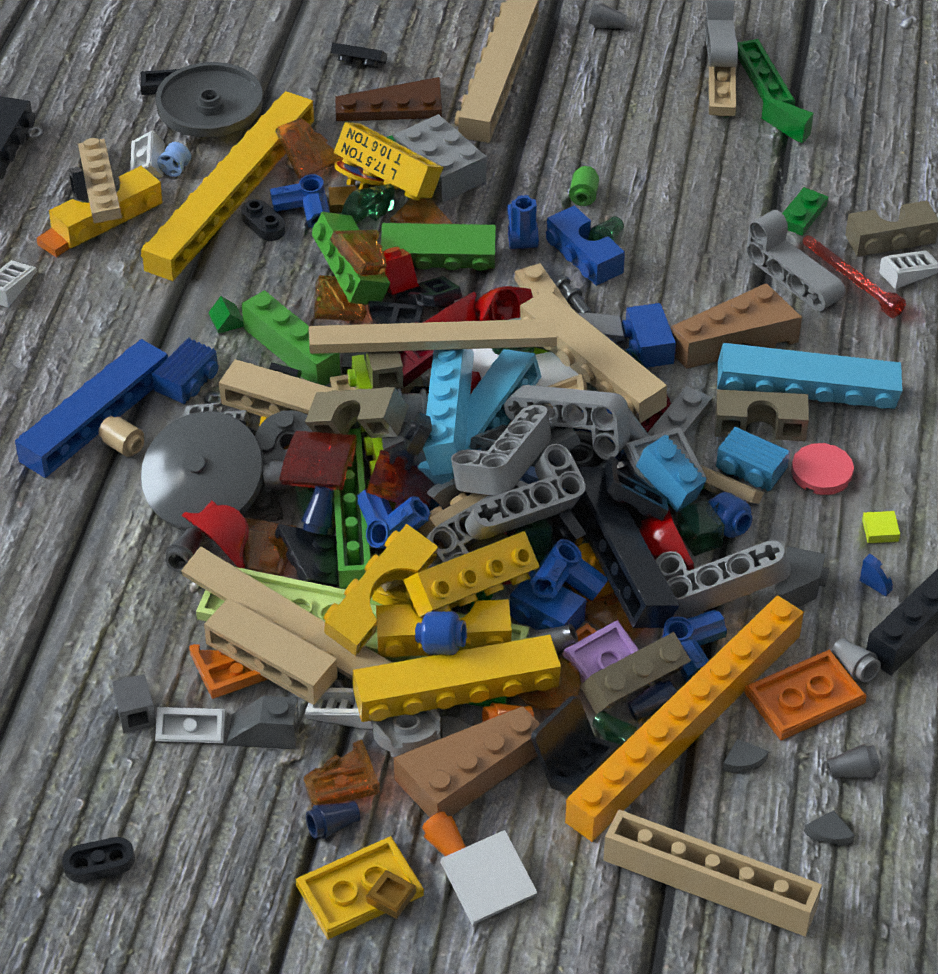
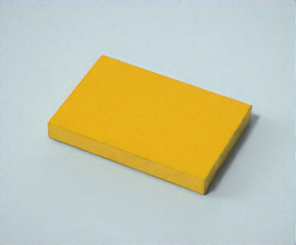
[296,836,424,940]

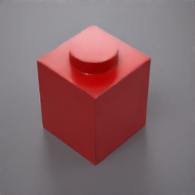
[376,247,419,295]

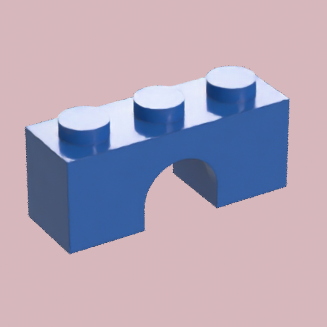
[546,205,625,286]

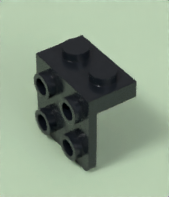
[531,696,620,794]

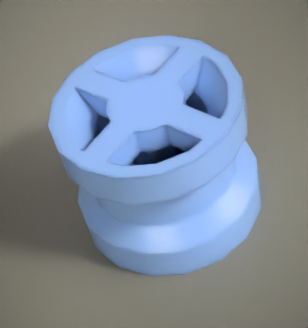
[157,142,191,177]

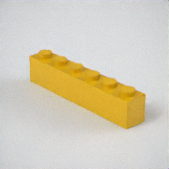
[353,635,561,722]

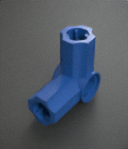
[270,174,330,228]
[507,195,539,249]
[357,486,431,549]
[530,539,608,601]
[662,610,727,682]

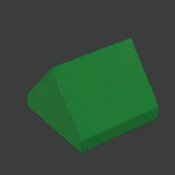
[208,296,244,334]

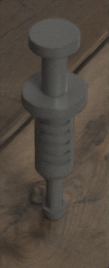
[557,276,592,313]

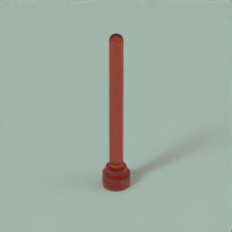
[803,235,906,318]

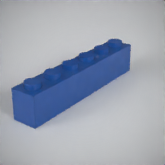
[15,339,168,478]

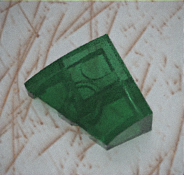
[342,184,395,225]

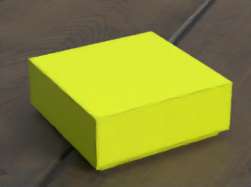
[862,511,900,543]

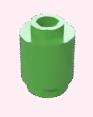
[569,166,599,206]

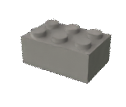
[394,114,487,203]

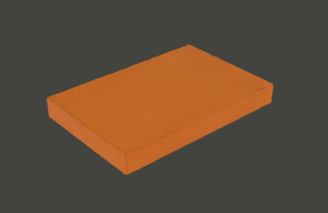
[744,649,867,741]

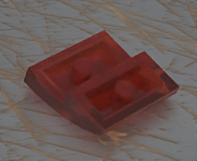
[279,430,357,490]
[366,450,435,510]

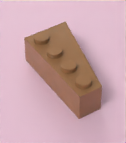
[671,283,802,369]
[393,706,540,817]

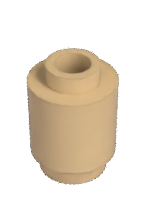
[99,416,144,457]

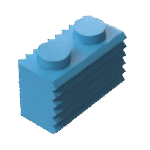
[716,426,790,491]
[636,435,706,512]

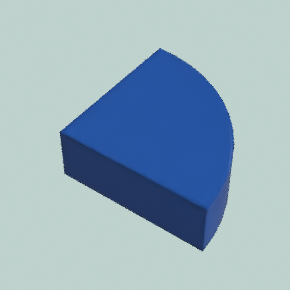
[859,554,893,596]

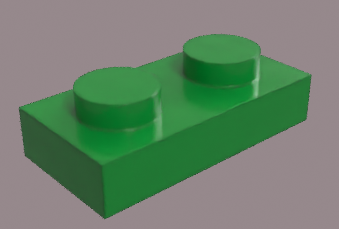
[782,187,828,236]

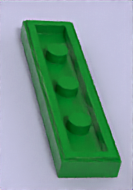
[737,39,795,106]

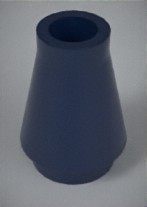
[301,486,334,535]
[627,680,677,721]
[306,801,361,839]

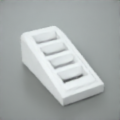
[879,250,938,289]
[0,260,37,308]
[305,688,373,729]

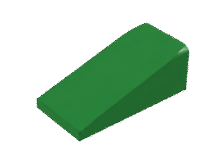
[761,95,814,143]

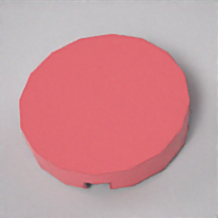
[791,443,854,495]

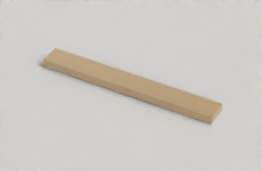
[309,319,557,354]
[181,546,392,680]

